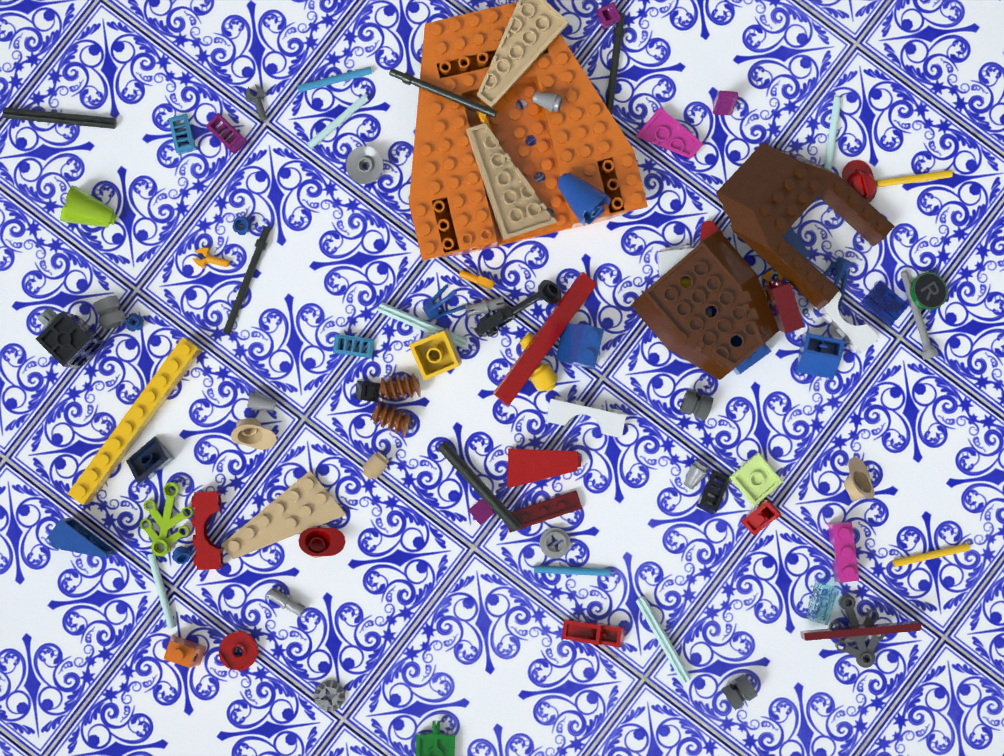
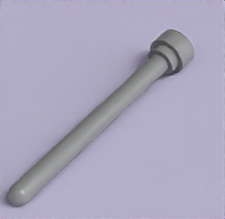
[901,270,939,360]

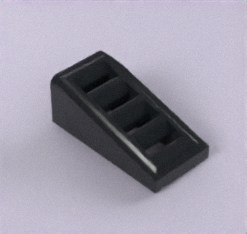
[696,470,730,514]

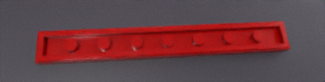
[493,272,597,406]

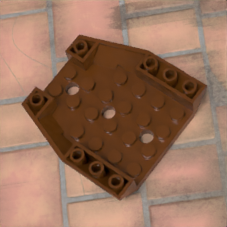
[631,230,780,380]

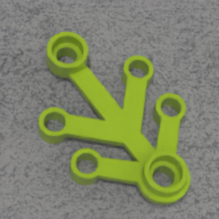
[140,482,194,556]

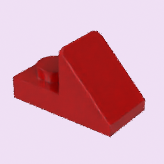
[741,500,781,535]

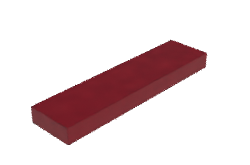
[508,490,583,533]

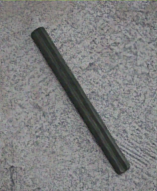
[2,107,117,129]
[438,442,521,532]

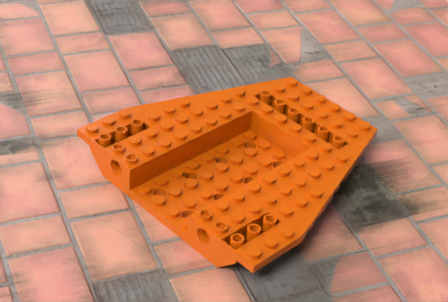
[409,2,648,261]

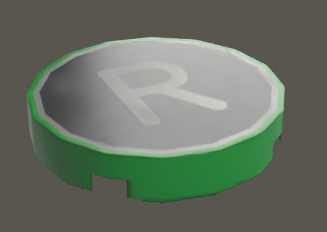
[910,272,947,310]

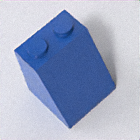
[555,323,604,370]

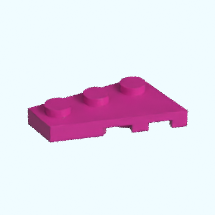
[635,107,703,159]

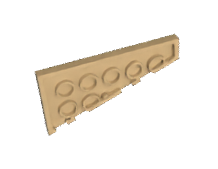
[477,0,569,109]
[466,123,557,240]
[221,470,347,559]

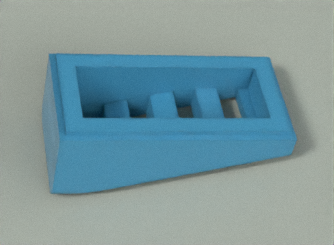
[168,113,197,155]
[333,334,375,358]

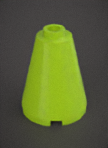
[60,185,117,228]

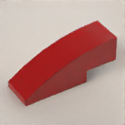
[562,619,625,647]

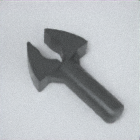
[246,84,267,121]

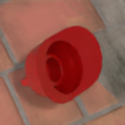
[842,160,877,202]
[298,527,346,558]

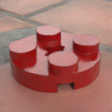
[219,631,259,671]

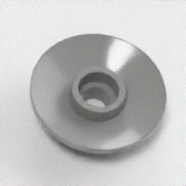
[346,146,384,184]

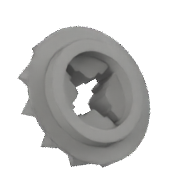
[540,528,570,559]
[314,680,345,712]

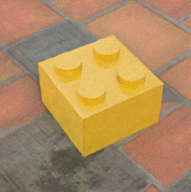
[409,328,462,380]

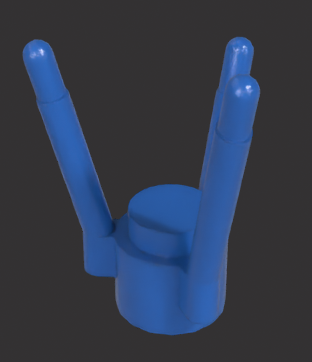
[823,257,852,307]
[422,284,471,320]

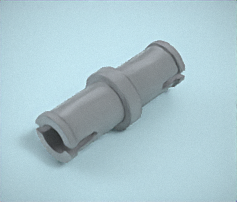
[465,296,505,317]
[266,587,306,617]

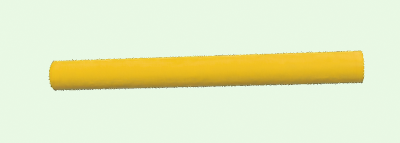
[875,170,953,188]
[892,543,970,567]

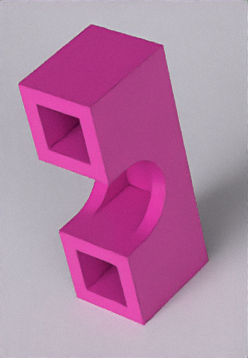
[828,521,859,583]

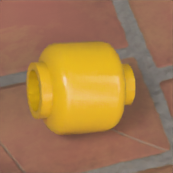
[530,363,558,392]

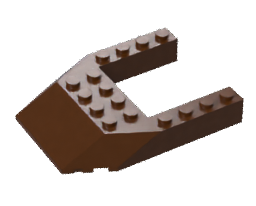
[716,143,895,310]

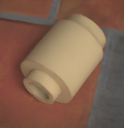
[362,451,389,480]

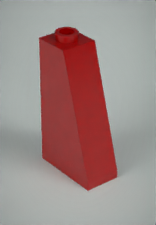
[507,449,581,488]

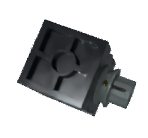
[35,308,106,369]

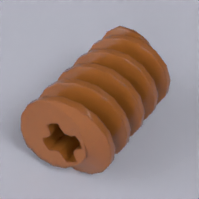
[380,373,421,401]
[370,401,413,437]

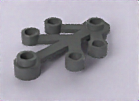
[829,594,885,668]

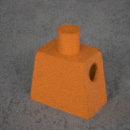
[163,635,207,668]

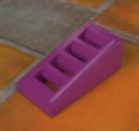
[713,90,738,116]
[205,113,247,154]

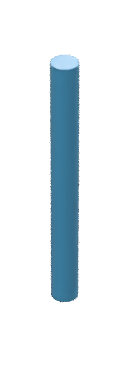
[297,66,372,93]
[534,565,611,576]

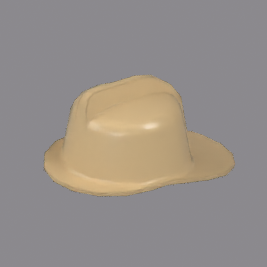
[231,418,277,450]
[844,457,875,501]

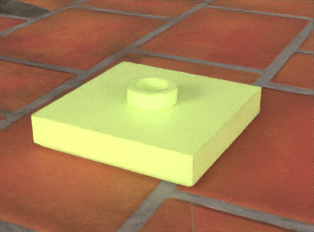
[729,452,783,507]

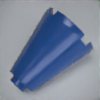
[558,173,611,226]

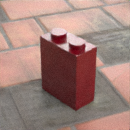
[764,278,804,333]

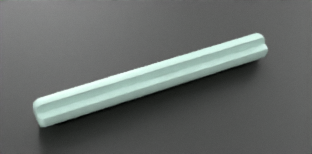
[378,302,467,348]
[636,596,691,684]

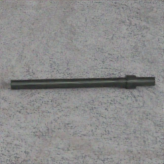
[606,13,625,115]
[389,68,498,118]
[223,226,271,335]

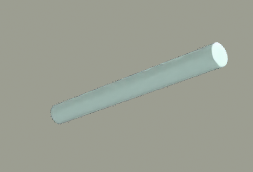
[307,94,368,150]
[824,97,841,171]
[147,553,176,629]

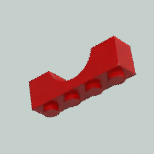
[191,491,224,570]

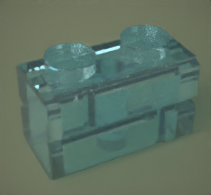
[805,581,838,626]

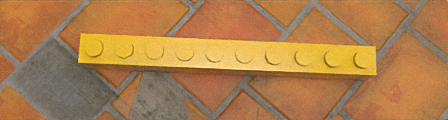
[67,337,203,505]

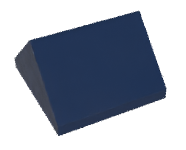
[126,436,175,484]

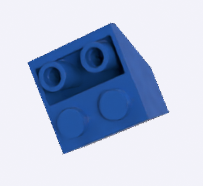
[795,333,845,379]

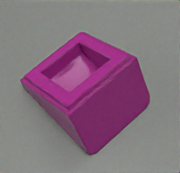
[596,2,622,30]
[469,498,495,525]

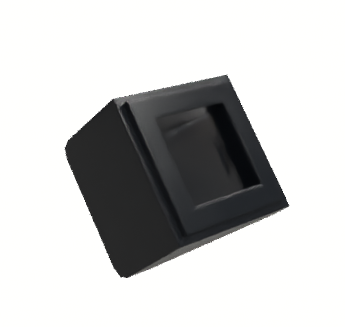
[355,380,380,402]

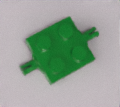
[416,720,455,756]

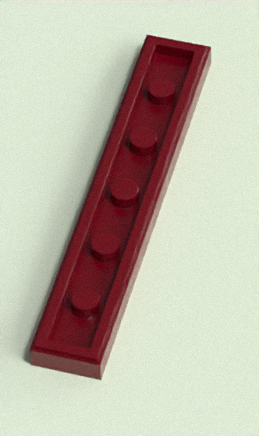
[800,621,922,641]

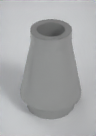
[533,91,563,113]
[247,391,276,411]
[683,460,708,490]

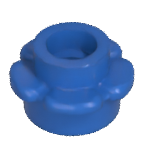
[232,217,251,235]
[125,313,144,332]
[172,546,191,564]

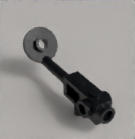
[474,280,562,338]

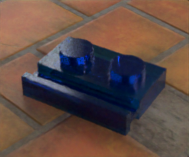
[860,280,909,326]

